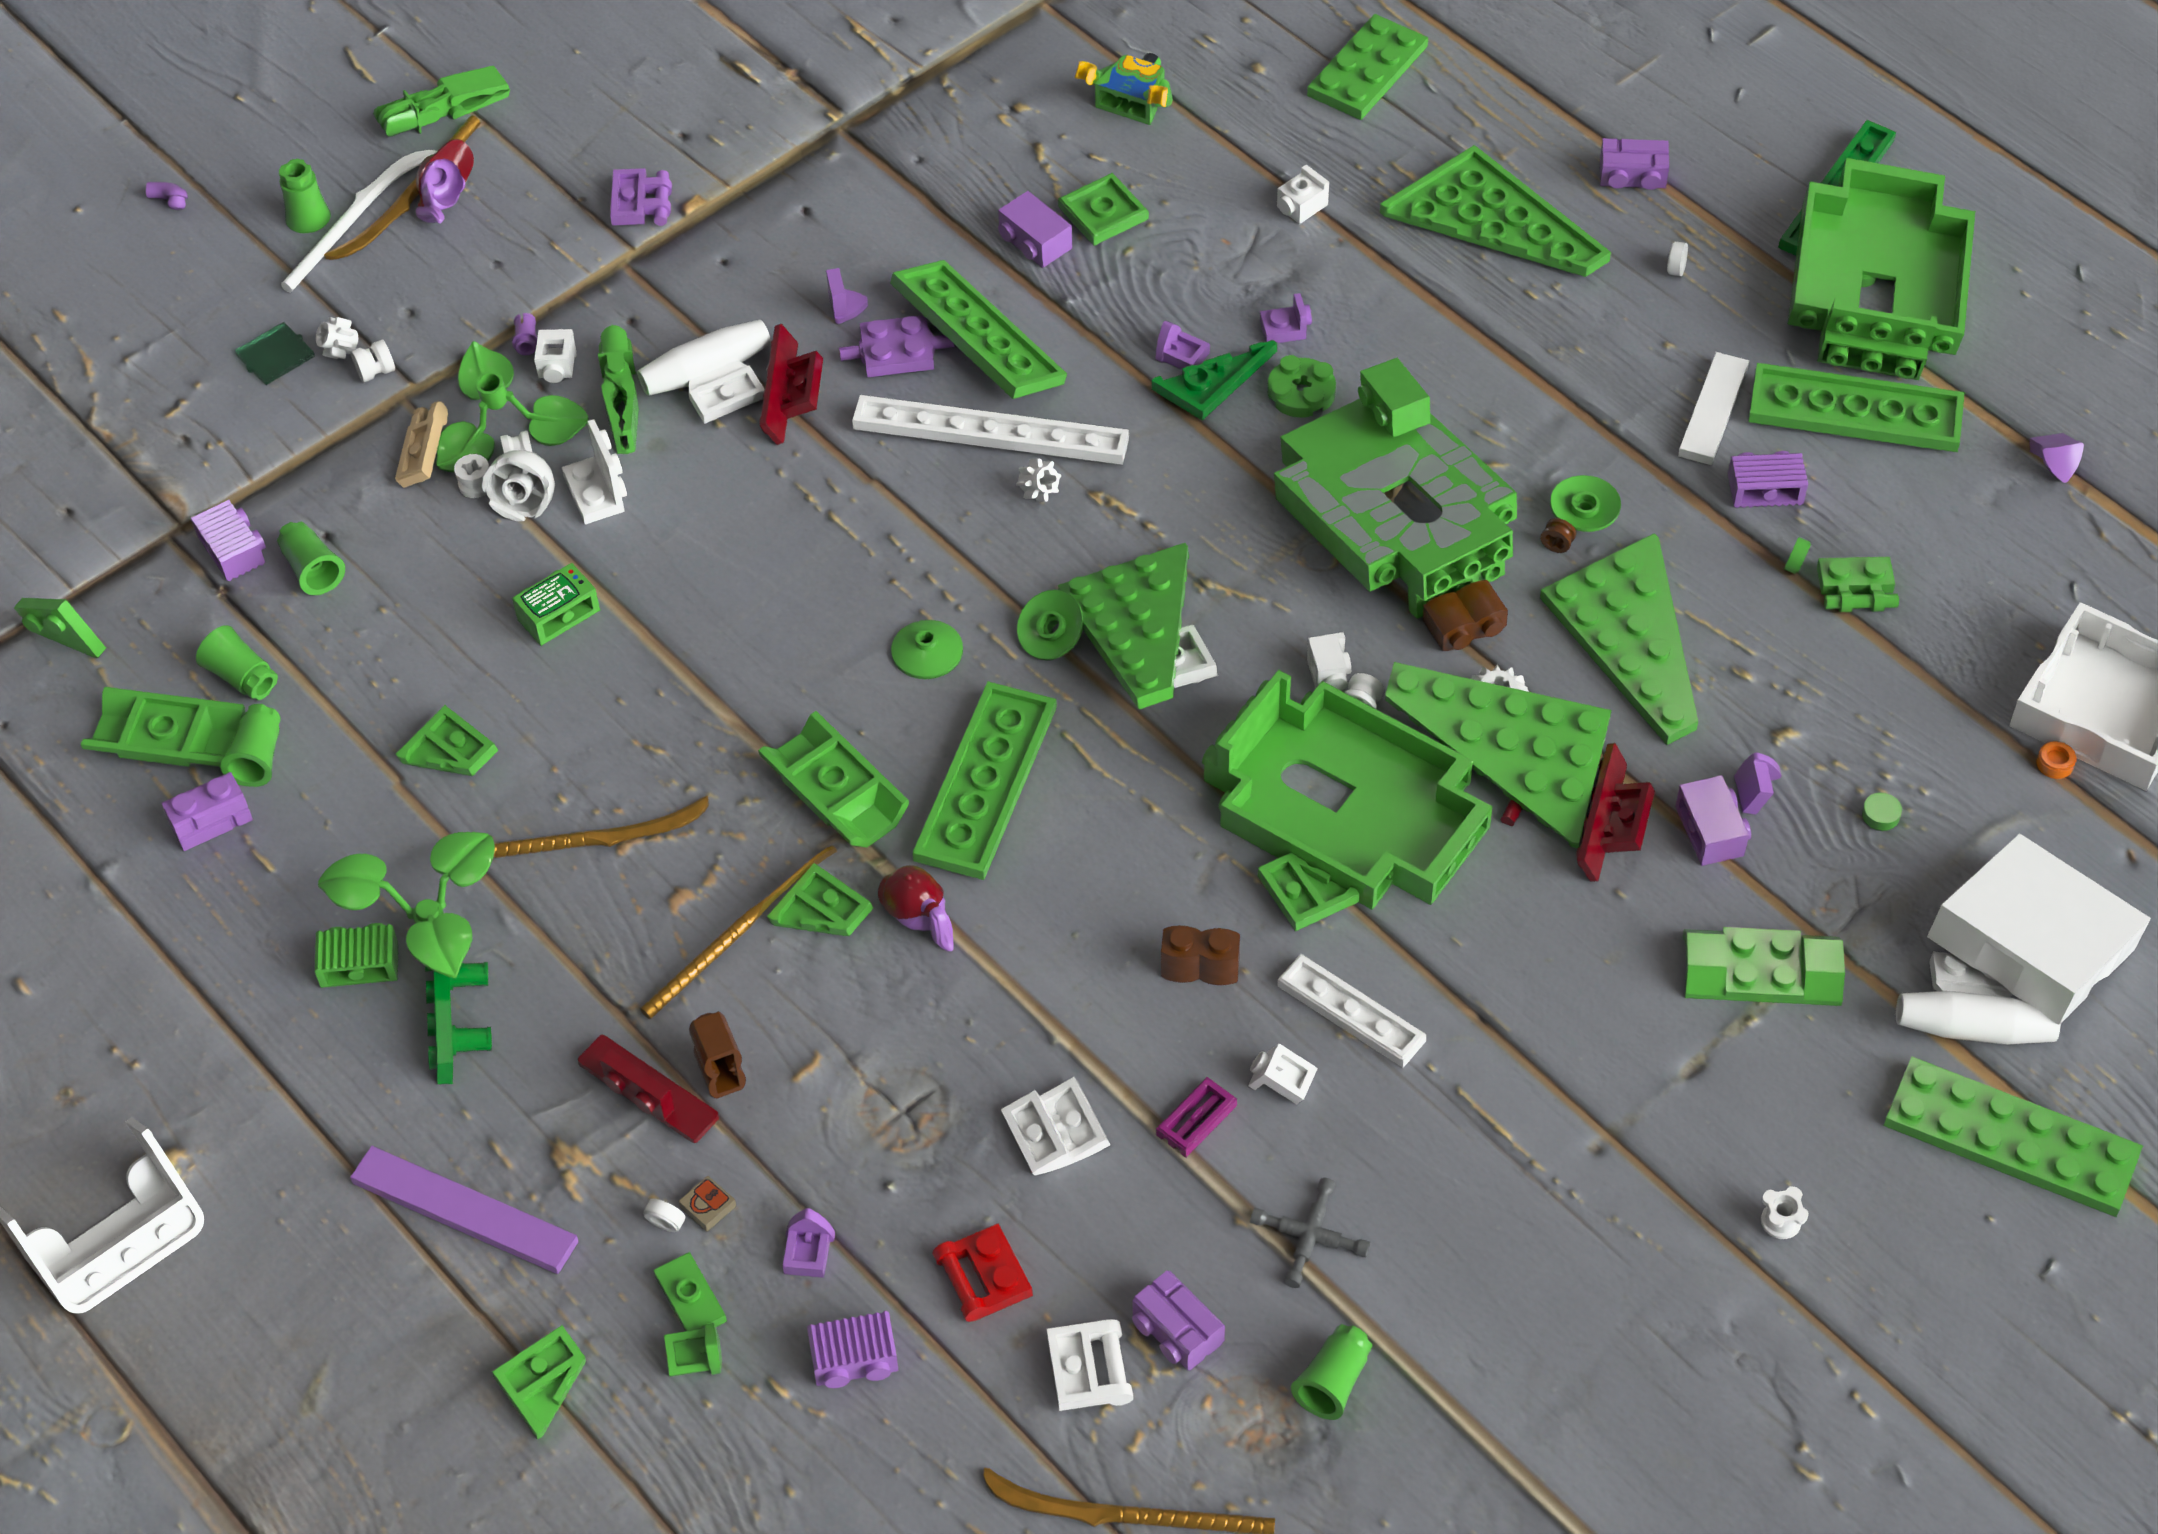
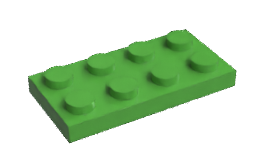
[1307,14,1428,120]

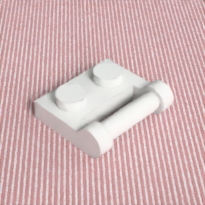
[1047,1319,1133,1411]

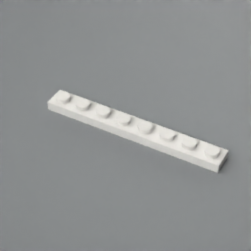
[852,395,1129,465]

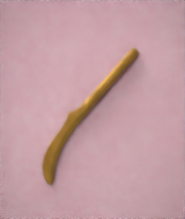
[324,115,481,260]
[493,796,709,858]
[640,845,837,1019]
[984,1467,1275,1534]

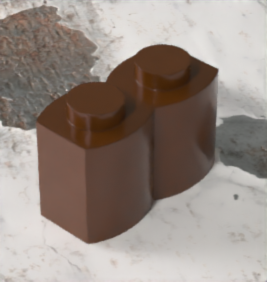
[1423,580,1508,651]
[1161,925,1240,985]
[689,1011,746,1099]

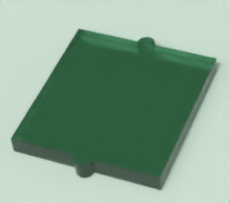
[235,322,315,385]

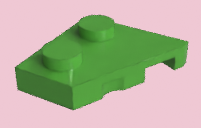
[14,598,106,658]
[395,705,498,776]
[1258,853,1359,931]
[767,863,873,936]
[492,1325,586,1439]

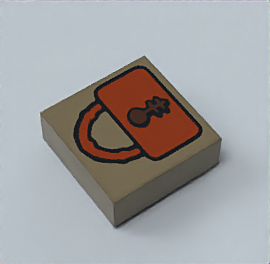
[678,1176,736,1232]

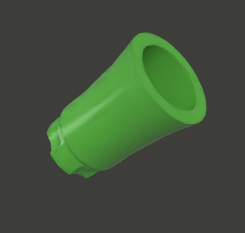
[279,159,331,233]
[277,521,345,595]
[196,625,278,701]
[220,704,281,787]
[1291,1324,1372,1420]

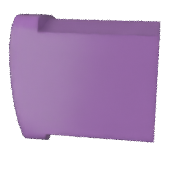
[826,268,868,324]
[1156,321,1210,370]
[2030,433,2084,483]
[1734,753,1781,815]
[783,1208,835,1278]

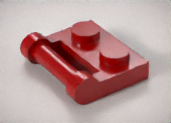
[932,1223,1033,1322]

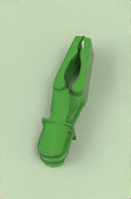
[373,65,510,137]
[598,325,639,454]

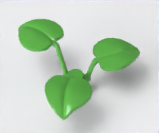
[436,341,589,472]
[318,832,495,978]

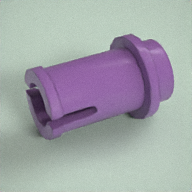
[512,313,537,355]

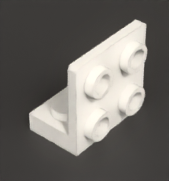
[562,419,627,524]

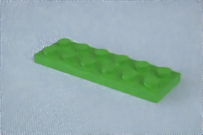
[890,260,1067,399]
[1748,363,1965,452]
[912,681,1057,880]
[1884,1056,2143,1217]

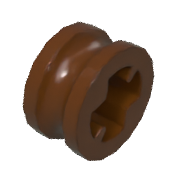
[1540,518,1576,553]

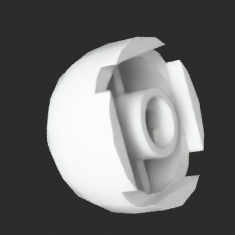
[482,450,555,521]

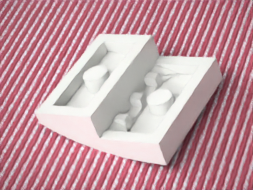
[1001,1077,1110,1175]

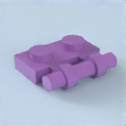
[610,168,672,226]

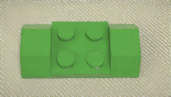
[81,687,245,767]
[758,711,909,848]
[1683,927,1845,1006]

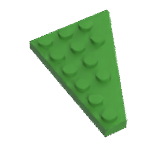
[1380,145,1611,277]
[1540,533,1698,745]
[1058,543,1189,710]
[1385,662,1612,848]

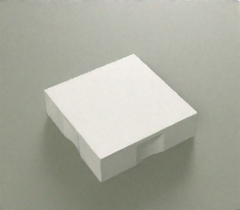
[2009,602,2158,791]
[1927,833,2151,1025]

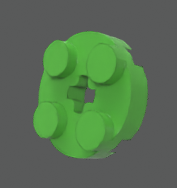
[1267,355,1336,418]

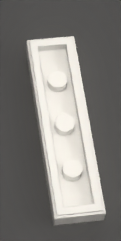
[1678,352,1749,465]
[1278,954,1426,1068]

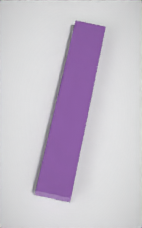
[350,1146,579,1274]

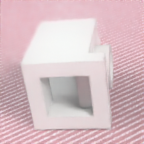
[1277,165,1329,224]
[534,329,577,383]
[1307,632,1351,691]

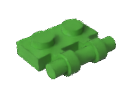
[1817,557,1899,612]

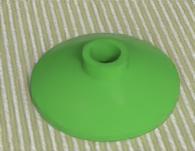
[1550,475,1621,532]
[1017,590,1084,660]
[891,620,963,679]

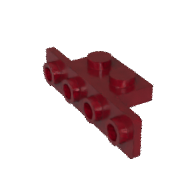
[759,324,823,445]
[1576,743,1655,882]
[578,1034,719,1143]

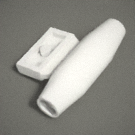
[637,320,771,424]
[1896,951,2061,1045]

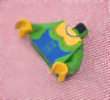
[1074,53,1173,125]

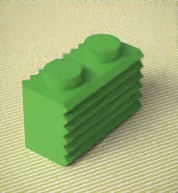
[315,923,399,988]

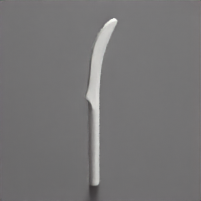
[281,150,437,293]

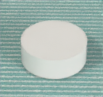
[1667,241,1688,276]
[643,1199,686,1232]

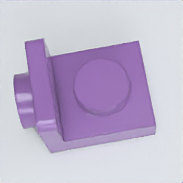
[1260,293,1312,343]

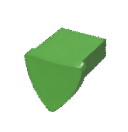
[664,1323,722,1377]

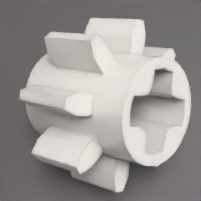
[316,317,358,359]
[1016,458,1061,502]

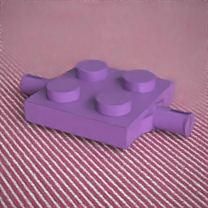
[839,315,954,377]

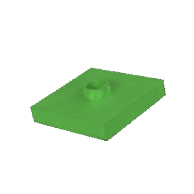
[1058,173,1149,246]

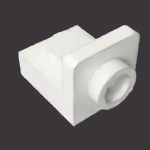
[1248,1044,1318,1105]

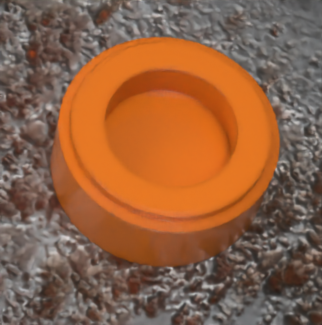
[2036,741,2077,779]

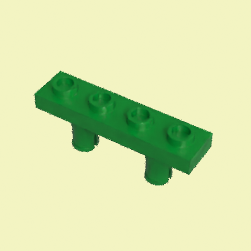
[425,962,492,1084]

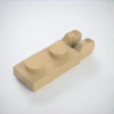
[395,401,449,488]

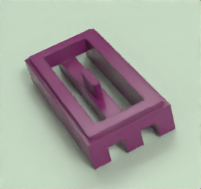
[1156,1077,1237,1158]

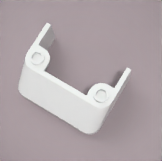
[0,1117,204,1313]

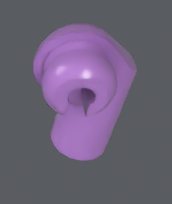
[146,182,188,210]

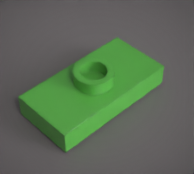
[653,1252,727,1331]

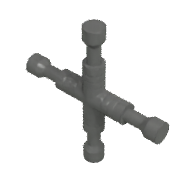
[1250,1178,1370,1288]

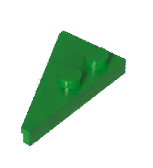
[1151,340,1277,421]

